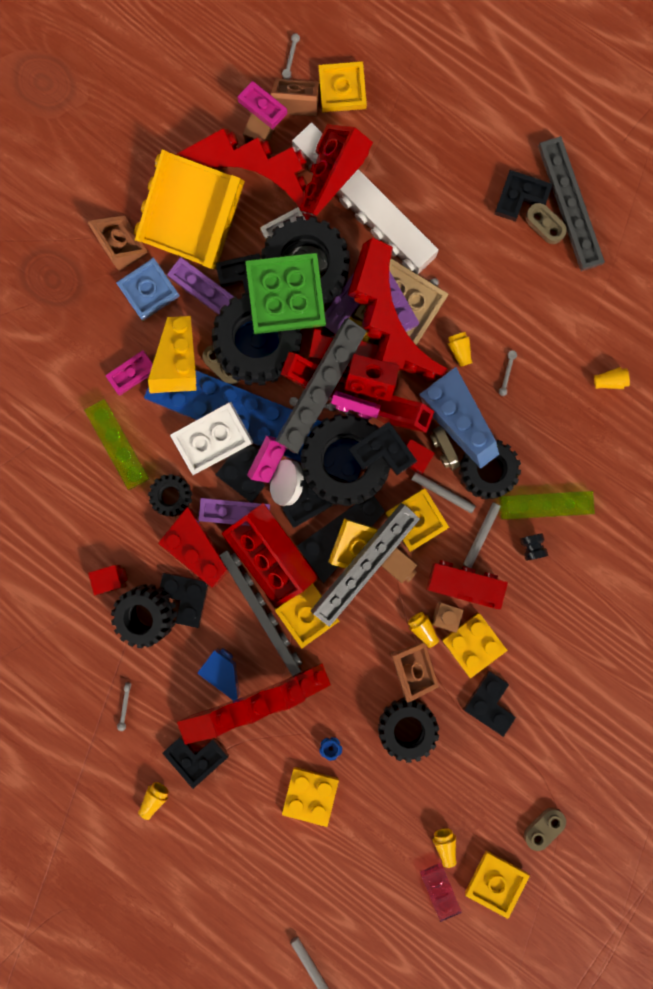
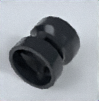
[520,533,548,561]

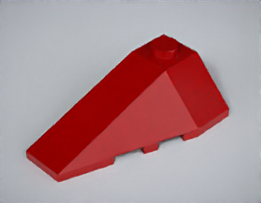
[300,124,373,216]

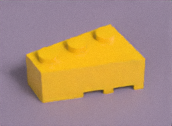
[148,316,196,393]

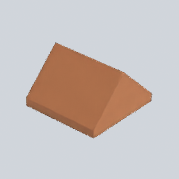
[271,79,320,116]
[88,215,148,271]
[391,643,439,702]

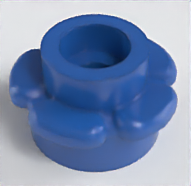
[319,737,342,761]

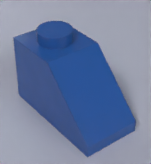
[198,648,240,700]

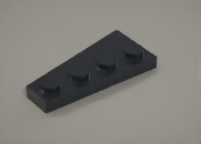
[297,496,385,584]

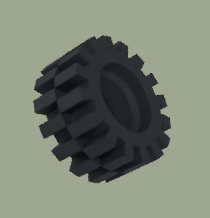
[148,474,193,517]

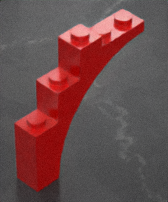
[176,128,318,220]
[348,237,448,381]
[281,352,435,433]
[177,663,331,744]

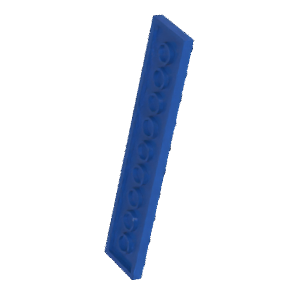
[144,370,361,482]

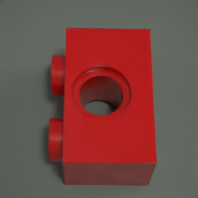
[344,354,399,402]

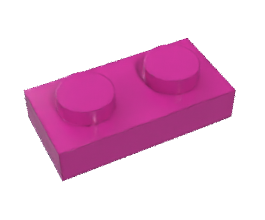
[238,81,287,130]
[105,350,153,396]
[331,390,381,419]
[247,436,287,483]

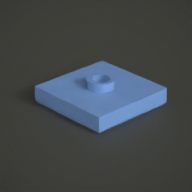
[116,257,180,321]

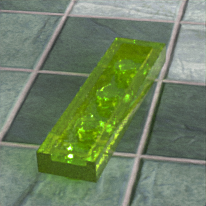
[84,399,149,490]
[500,491,595,520]

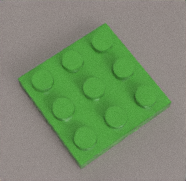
[245,253,326,334]

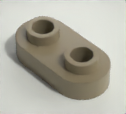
[526,203,567,244]
[203,345,241,385]
[430,425,460,470]
[524,808,566,851]

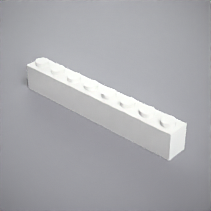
[292,122,438,275]

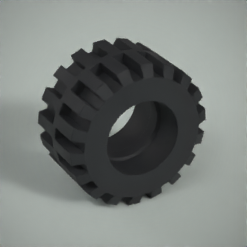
[459,440,521,499]
[111,584,177,648]
[378,698,439,763]

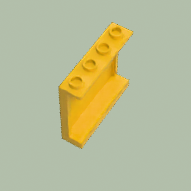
[134,149,245,269]

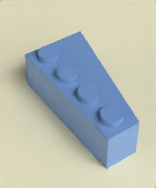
[419,367,499,469]

